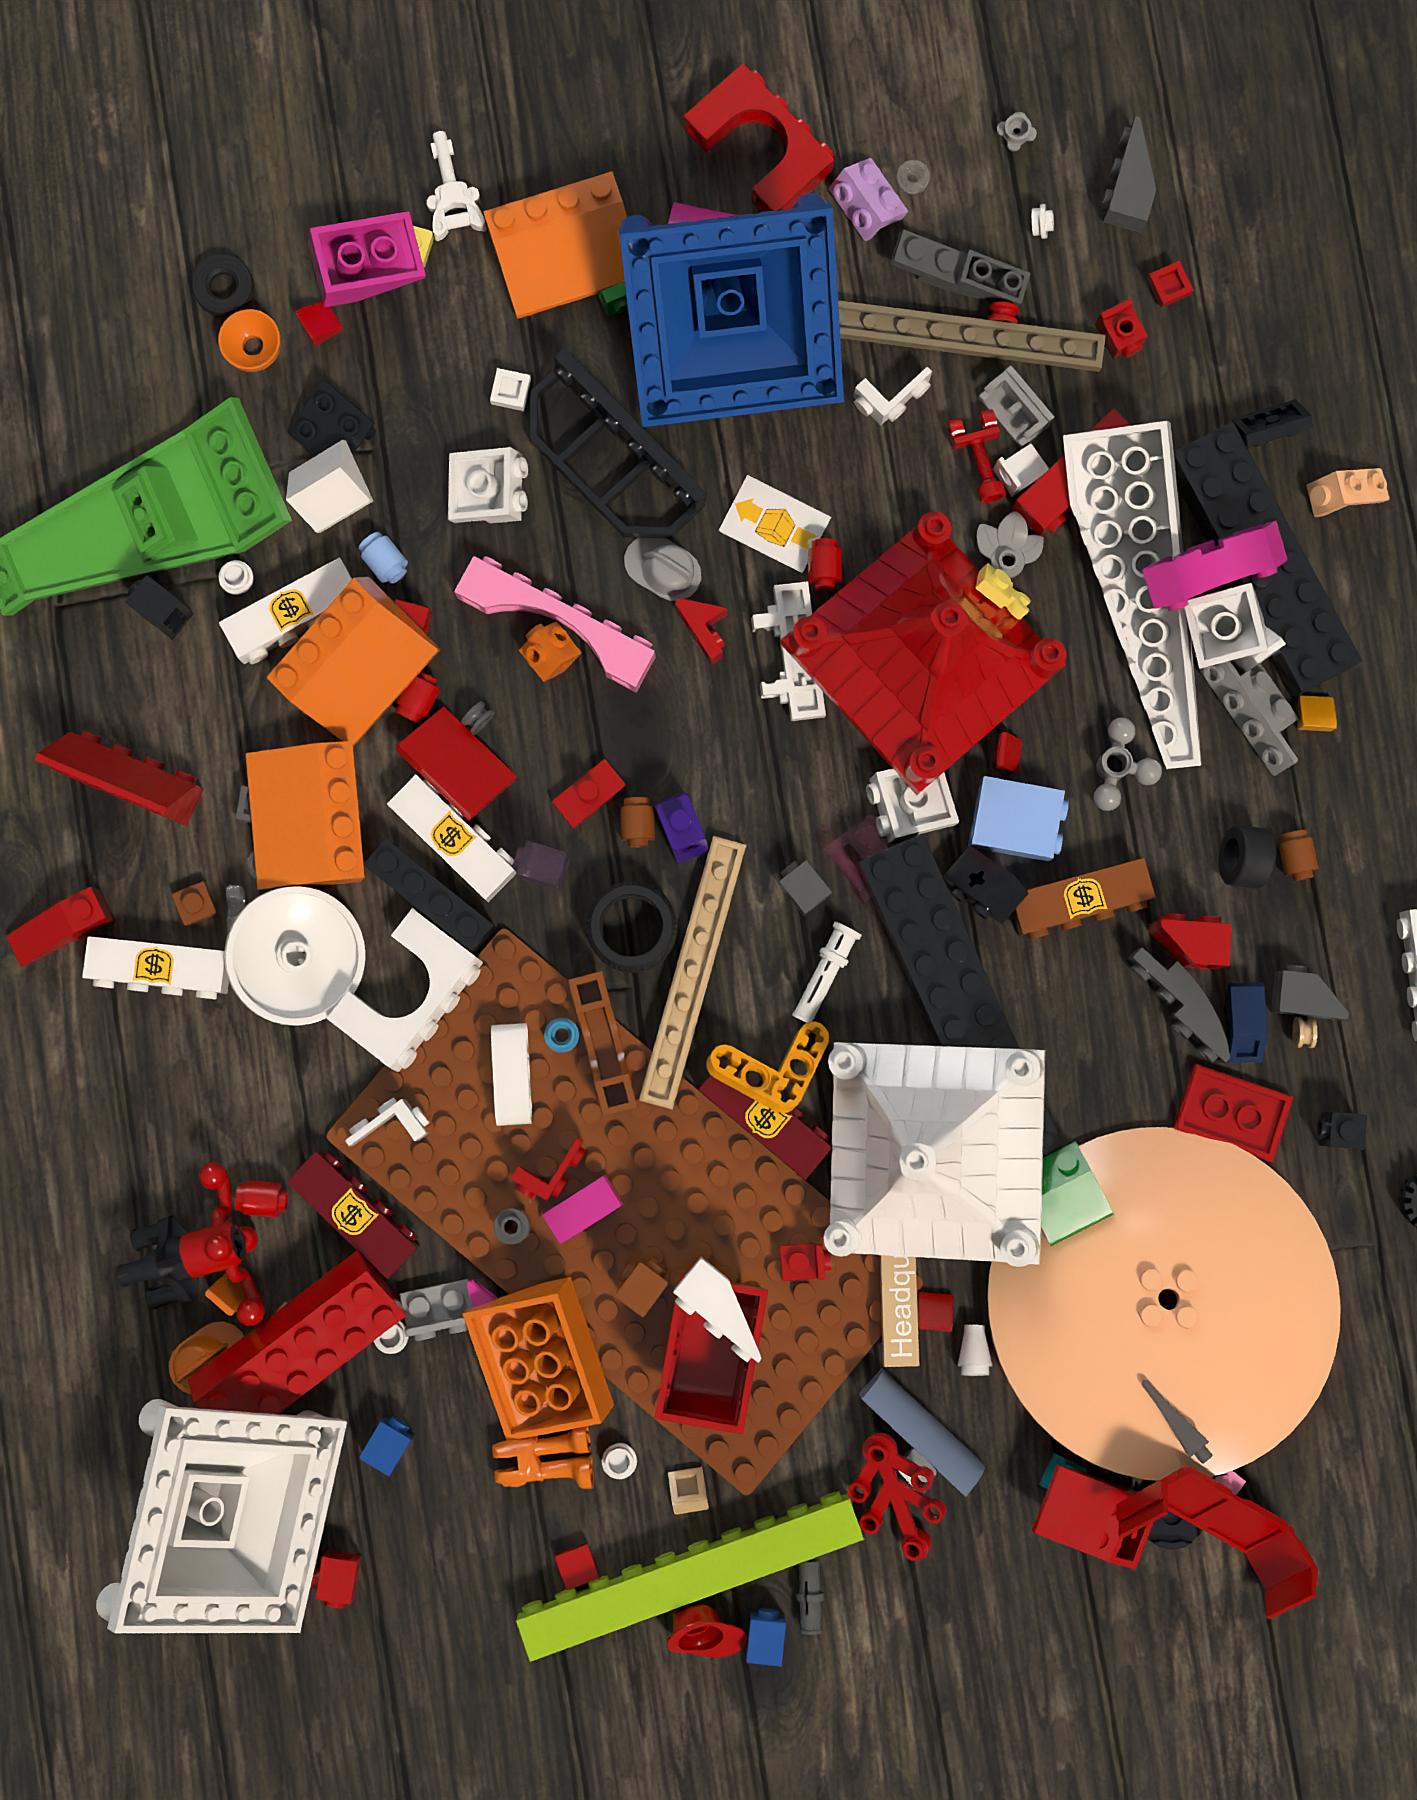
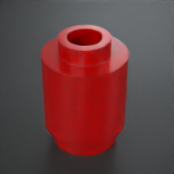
[808,538,842,591]
[395,672,441,724]
[235,1180,289,1218]

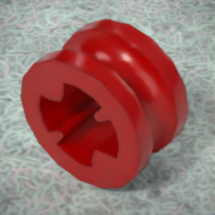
[988,302,1019,324]

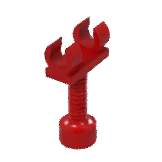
[947,409,1007,504]

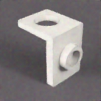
[993,444,1049,497]

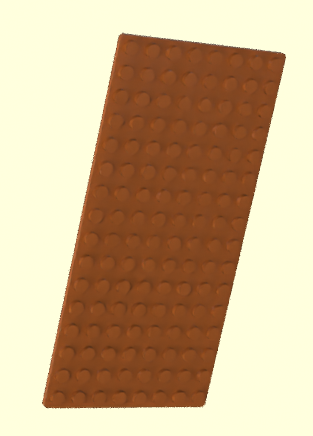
[327,929,923,1495]

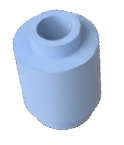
[358,532,408,583]

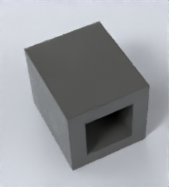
[778,860,832,916]

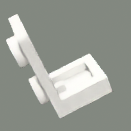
[853,367,932,425]
[345,1097,430,1146]

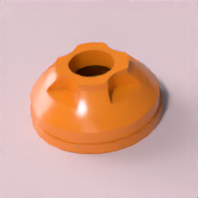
[218,309,281,372]

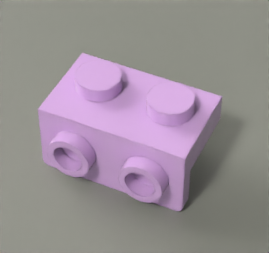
[829,158,909,241]

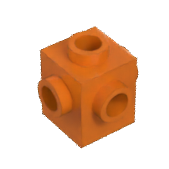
[519,621,582,682]

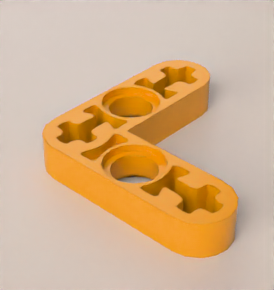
[706,1021,829,1113]

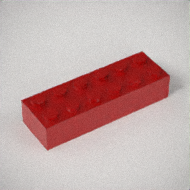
[187,1250,407,1415]

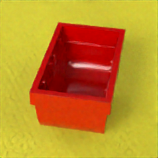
[654,1274,768,1435]

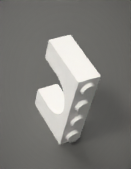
[327,908,483,1072]

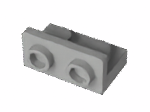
[400,1278,473,1341]

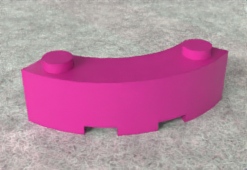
[1142,520,1288,611]

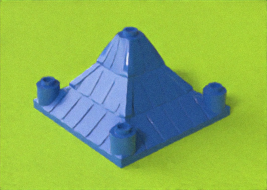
[618,193,844,427]

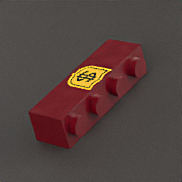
[699,1058,832,1180]
[287,1151,420,1279]

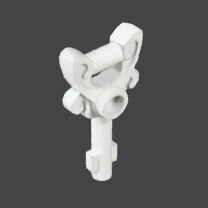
[427,131,487,241]

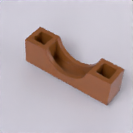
[568,971,638,1116]

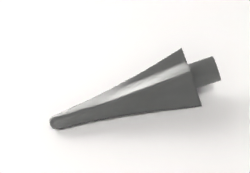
[1142,1380,1213,1464]

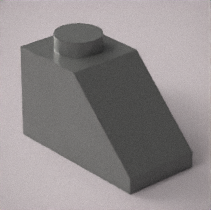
[1271,965,1349,1021]

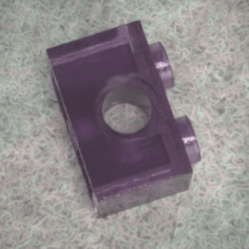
[513,840,571,892]

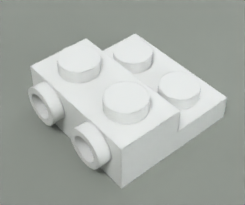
[448,447,528,523]
[866,769,959,844]

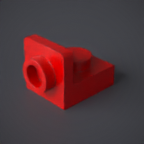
[779,1242,831,1281]

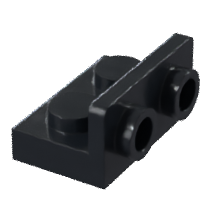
[1231,399,1313,448]

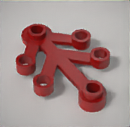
[848,1433,946,1561]

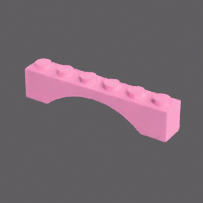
[454,556,655,693]

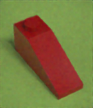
[6,887,116,967]

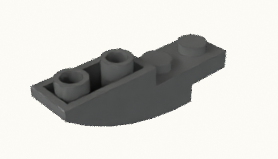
[890,229,1030,306]
[1127,947,1231,1063]

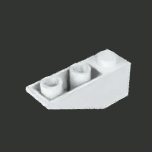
[673,1256,762,1363]

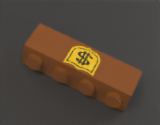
[1012,858,1156,940]

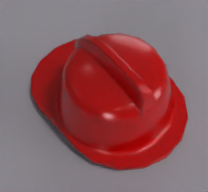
[666,1604,748,1658]

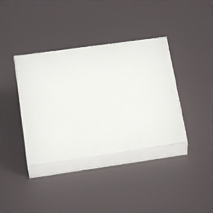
[286,440,373,533]
[1184,583,1269,669]

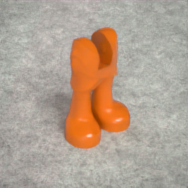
[492,1426,594,1489]

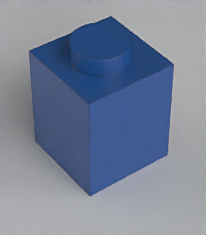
[359,1416,415,1476]
[746,1608,786,1667]

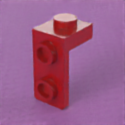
[511,1136,586,1201]

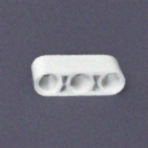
[491,1023,532,1126]

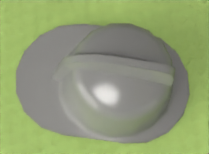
[624,538,701,601]

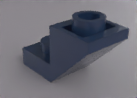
[1224,982,1268,1063]

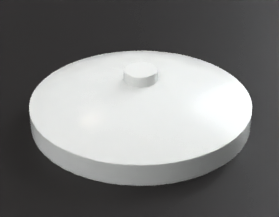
[224,887,365,1025]

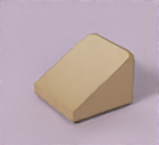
[668,1467,709,1514]

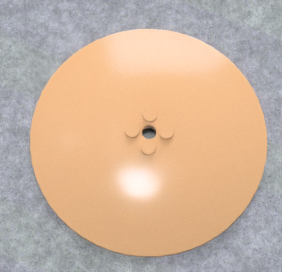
[987,1127,1341,1481]

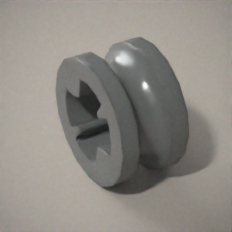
[461,701,495,735]

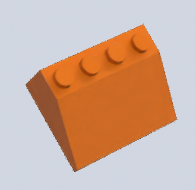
[483,171,627,319]
[266,577,441,747]
[245,741,365,890]
[462,1277,614,1440]

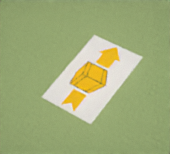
[718,475,831,573]

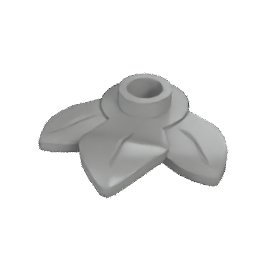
[976,511,1044,579]

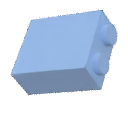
[968,776,1069,862]

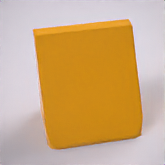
[1297,696,1337,732]

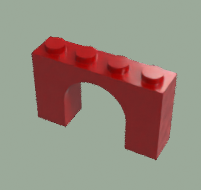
[684,63,834,212]

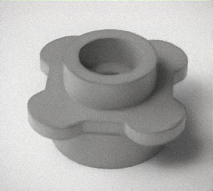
[997,112,1037,151]

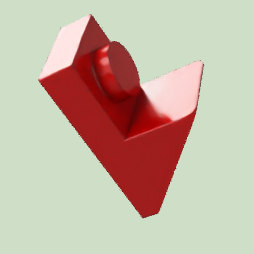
[675,598,728,665]

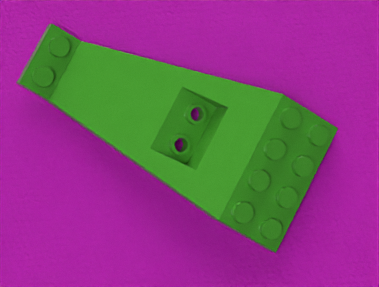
[0,397,292,616]

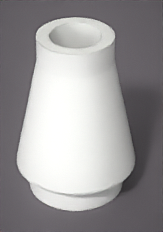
[958,1325,992,1376]

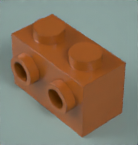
[615,1257,669,1318]

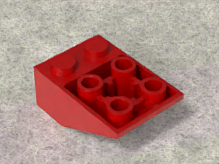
[1032,1465,1153,1570]

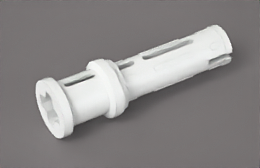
[792,922,862,1023]

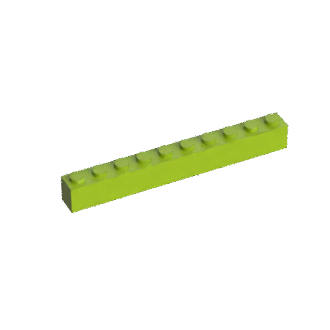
[516,1491,864,1662]

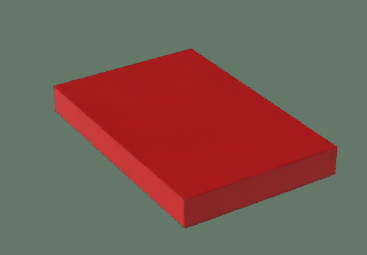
[395,707,517,821]
[1172,1064,1294,1162]

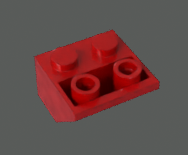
[1148,914,1232,970]

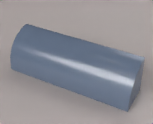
[859,1368,985,1497]

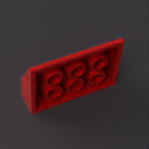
[34,730,203,826]

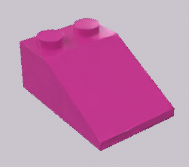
[308,211,426,308]

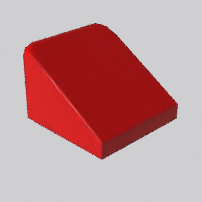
[295,302,344,347]
[992,732,1022,773]
[917,1291,953,1332]

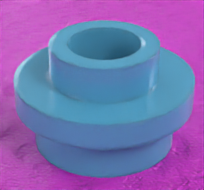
[544,1018,579,1053]

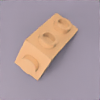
[1306,468,1389,517]

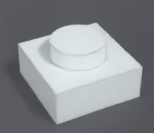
[490,368,531,411]

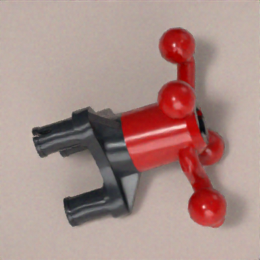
[116,1162,265,1326]

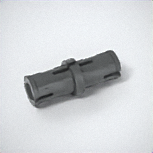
[796,1559,824,1635]

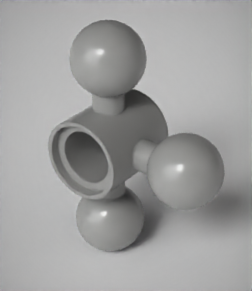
[1094,718,1162,811]

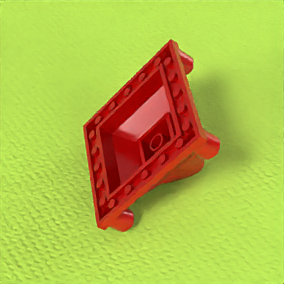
[780,511,1067,795]

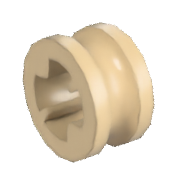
[1292,1017,1317,1048]

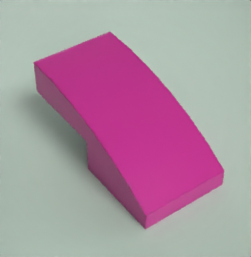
[542,1175,624,1244]

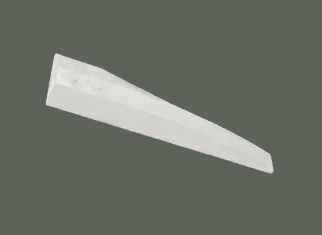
[1063,421,1201,769]

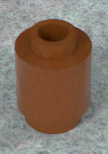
[620,797,655,848]
[1278,829,1319,882]

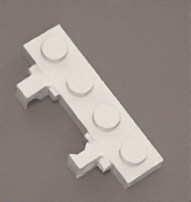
[751,582,826,721]

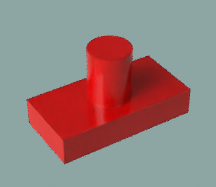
[552,759,627,829]

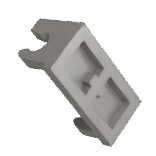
[979,366,1054,449]

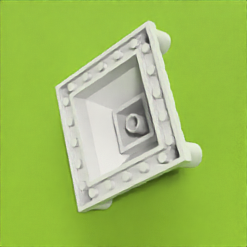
[824,1042,1045,1267]
[96,1399,347,1633]

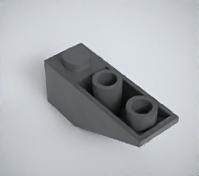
[1100,116,1156,233]

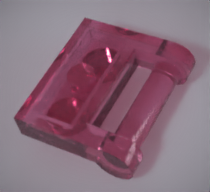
[822,813,895,905]

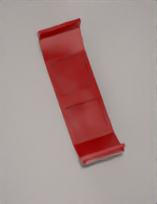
[1116,1466,1318,1619]

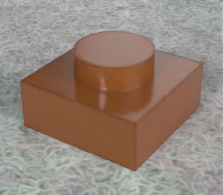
[172,881,219,927]

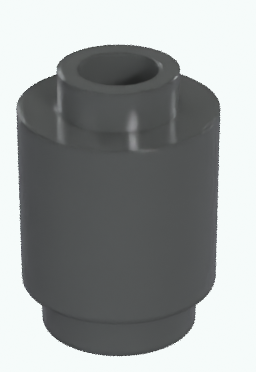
[494,1207,531,1244]

